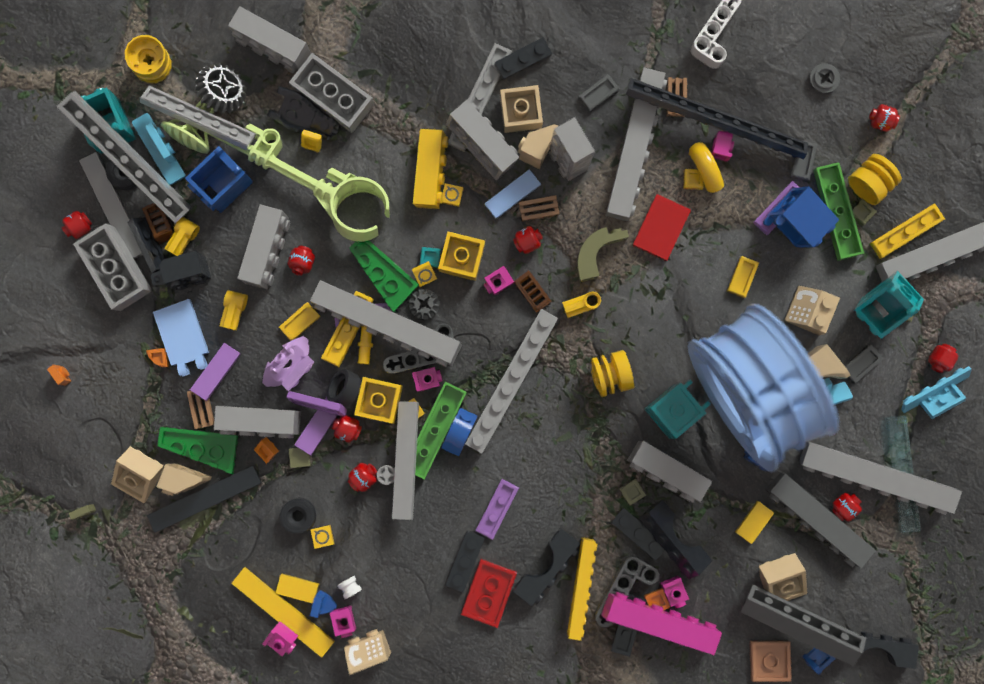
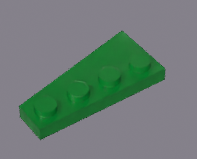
[349,240,419,313]
[157,427,239,474]

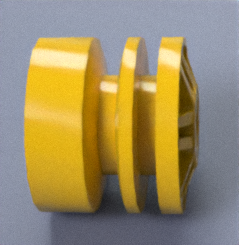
[125,35,172,83]
[848,154,902,205]
[591,350,634,397]

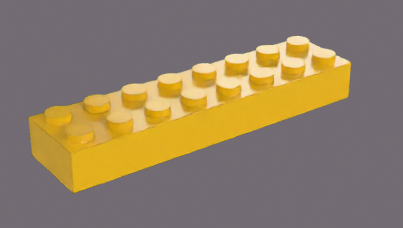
[567,537,597,641]

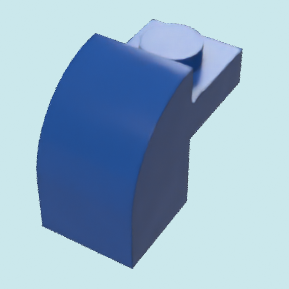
[442,408,477,456]

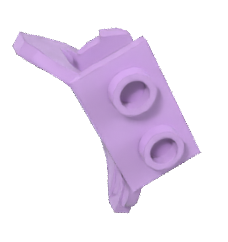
[262,336,314,391]

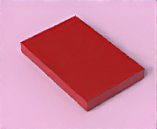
[632,194,691,262]
[461,559,517,628]

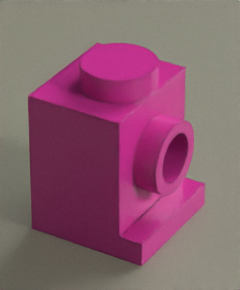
[711,131,734,162]
[483,266,514,296]
[412,367,442,392]
[660,575,689,608]
[330,605,356,638]
[262,622,298,656]

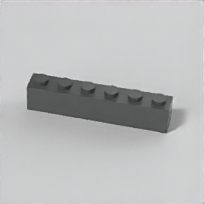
[766,473,876,568]
[741,585,866,666]

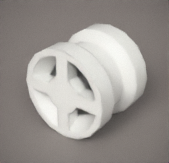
[337,576,362,599]

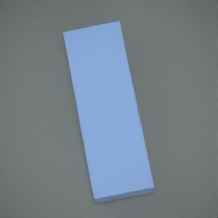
[485,169,541,219]

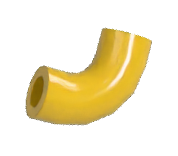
[689,142,724,193]

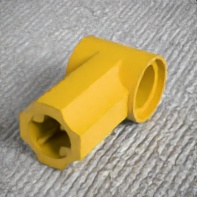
[164,217,200,256]
[220,290,248,331]
[562,292,601,318]

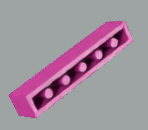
[601,592,722,655]

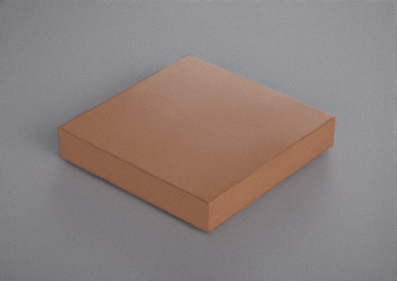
[750,641,791,682]

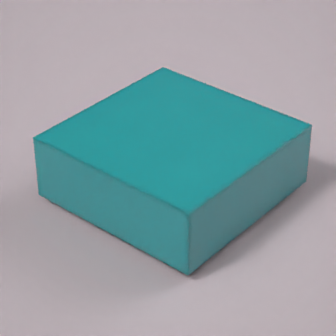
[420,247,441,268]

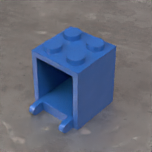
[185,146,253,213]
[763,186,839,248]

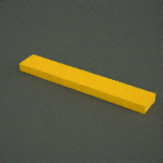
[232,567,335,658]

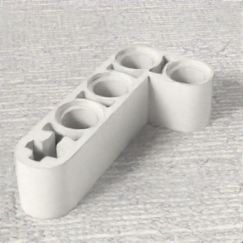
[691,0,742,68]

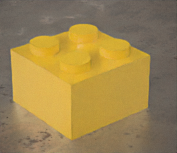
[438,232,485,281]
[354,377,403,424]

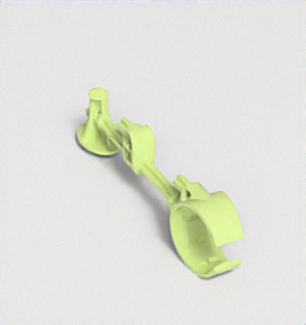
[161,98,390,242]

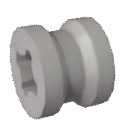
[377,465,395,485]

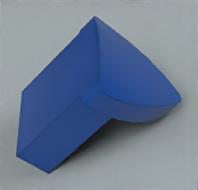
[310,590,337,618]
[802,648,836,675]

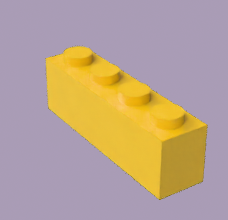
[413,129,448,209]

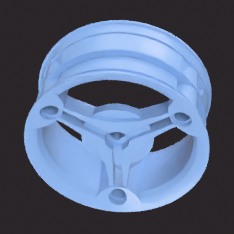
[688,304,839,472]

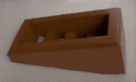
[142,203,175,244]
[514,270,552,313]

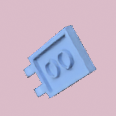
[153,299,209,377]

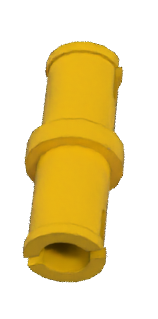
[357,326,373,365]

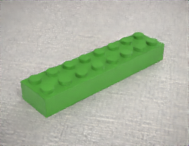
[813,162,864,261]
[415,382,467,480]

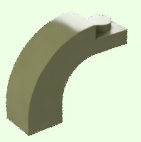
[576,227,629,283]

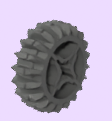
[194,63,247,115]

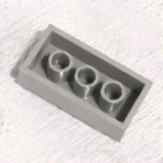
[228,6,311,73]
[289,53,375,133]
[446,100,519,181]
[549,117,595,181]
[237,204,290,290]
[73,223,152,311]
[214,406,301,438]
[627,441,712,503]

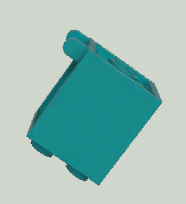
[81,87,136,154]
[855,271,924,339]
[644,380,711,439]

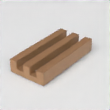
[667,77,687,116]
[519,195,560,222]
[187,391,214,429]

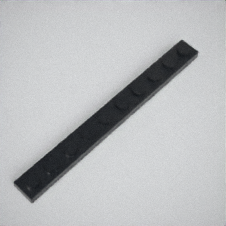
[626,78,808,160]

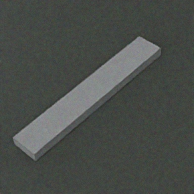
[448,43,512,152]
[140,86,256,150]
[79,152,143,259]
[392,402,419,520]

